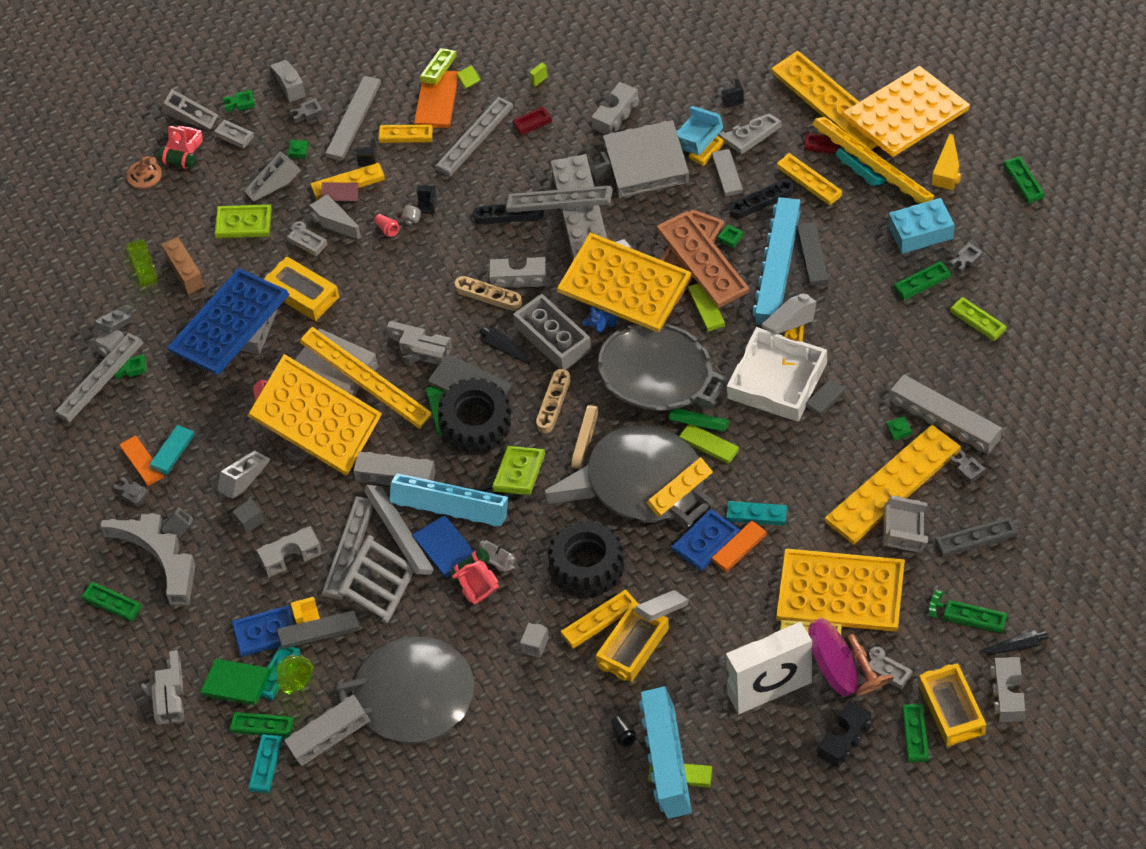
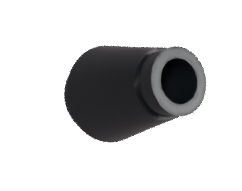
[611,716,636,747]

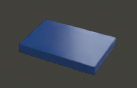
[672,509,740,572]
[412,515,474,578]
[231,605,295,657]

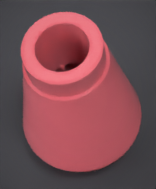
[374,214,400,237]

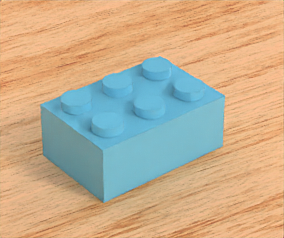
[888,198,955,254]

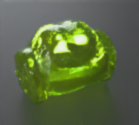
[276,655,315,694]

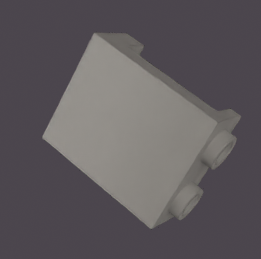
[883,496,928,553]

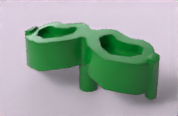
[929,590,945,618]

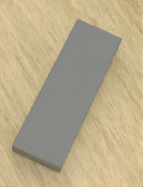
[712,149,743,197]
[635,590,689,622]

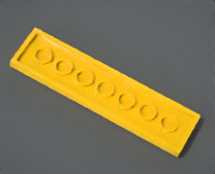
[771,51,878,150]
[825,425,961,545]

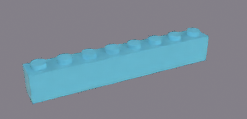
[752,197,800,325]

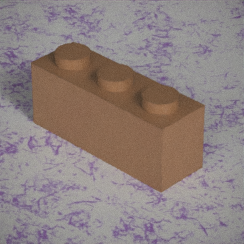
[162,237,204,294]

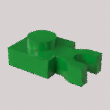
[223,90,255,112]
[114,354,147,379]

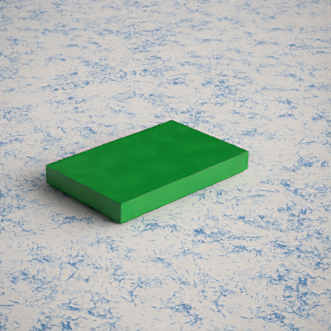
[200,659,271,706]

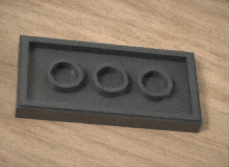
[428,354,513,414]

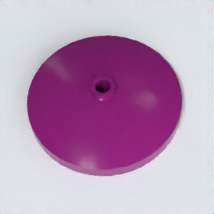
[808,618,859,697]

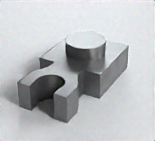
[289,98,323,124]
[950,243,983,274]
[950,450,985,484]
[113,477,150,508]

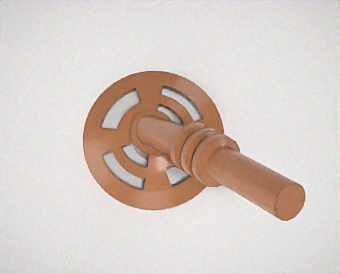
[126,156,162,189]
[848,634,894,696]

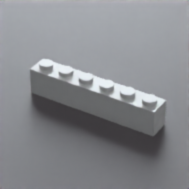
[890,374,1002,454]

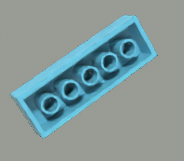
[639,686,692,819]

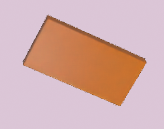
[414,71,459,128]

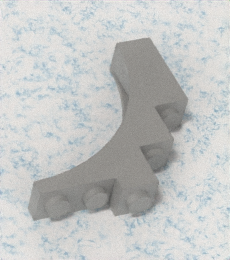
[101,513,196,605]

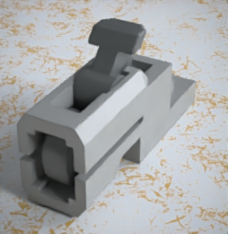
[387,321,452,366]
[141,650,184,725]

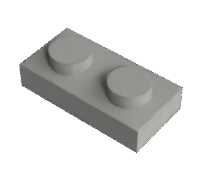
[214,120,254,149]

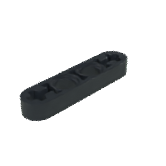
[730,179,794,219]
[473,204,544,224]

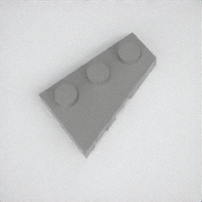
[718,113,782,154]

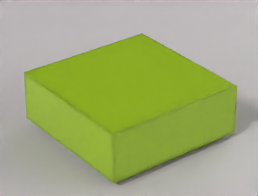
[529,63,548,87]
[456,65,480,89]

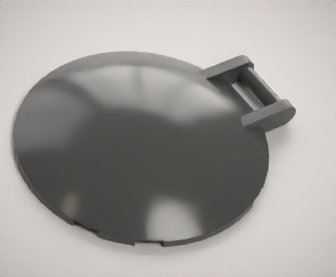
[598,323,728,410]
[588,425,714,528]
[334,636,474,744]

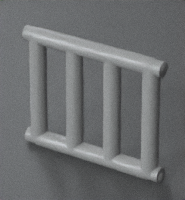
[338,535,414,624]

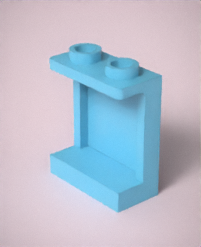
[676,106,723,156]

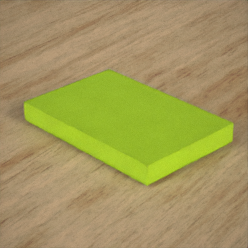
[215,204,272,238]
[492,446,545,495]

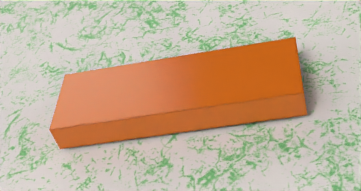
[119,435,164,486]
[712,521,767,573]

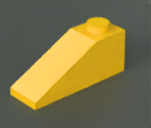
[932,134,961,190]

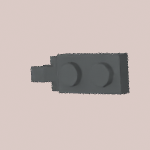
[94,305,134,334]

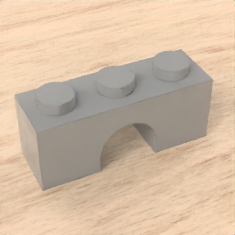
[591,82,639,135]
[490,257,547,288]
[257,526,322,578]
[990,657,1025,722]

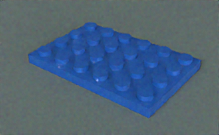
[167,268,290,376]

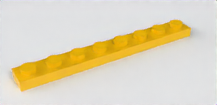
[812,117,934,204]
[300,327,432,429]

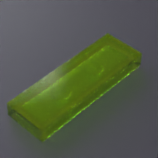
[127,239,159,287]

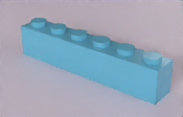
[390,473,508,526]

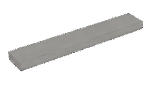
[326,76,381,161]
[435,97,513,177]
[506,186,613,213]
[55,333,143,423]
[364,485,434,575]
[322,496,374,600]

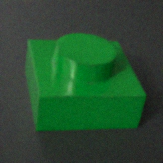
[288,140,309,159]
[718,224,743,249]
[886,416,912,441]

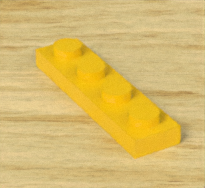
[777,153,842,206]
[311,163,385,201]
[646,457,713,517]
[561,589,636,649]

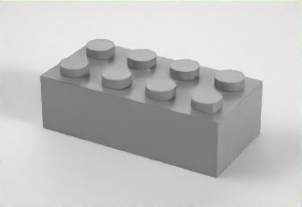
[513,294,592,370]

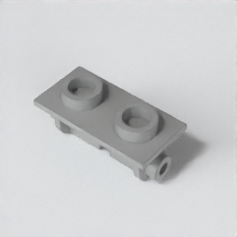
[479,540,516,572]

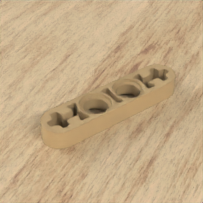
[455,276,522,311]
[536,369,570,433]
[572,405,598,470]

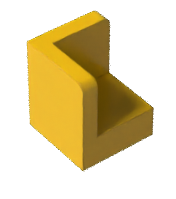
[291,597,320,624]

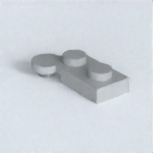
[287,221,327,256]
[869,647,912,690]

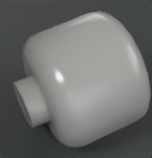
[401,205,421,226]

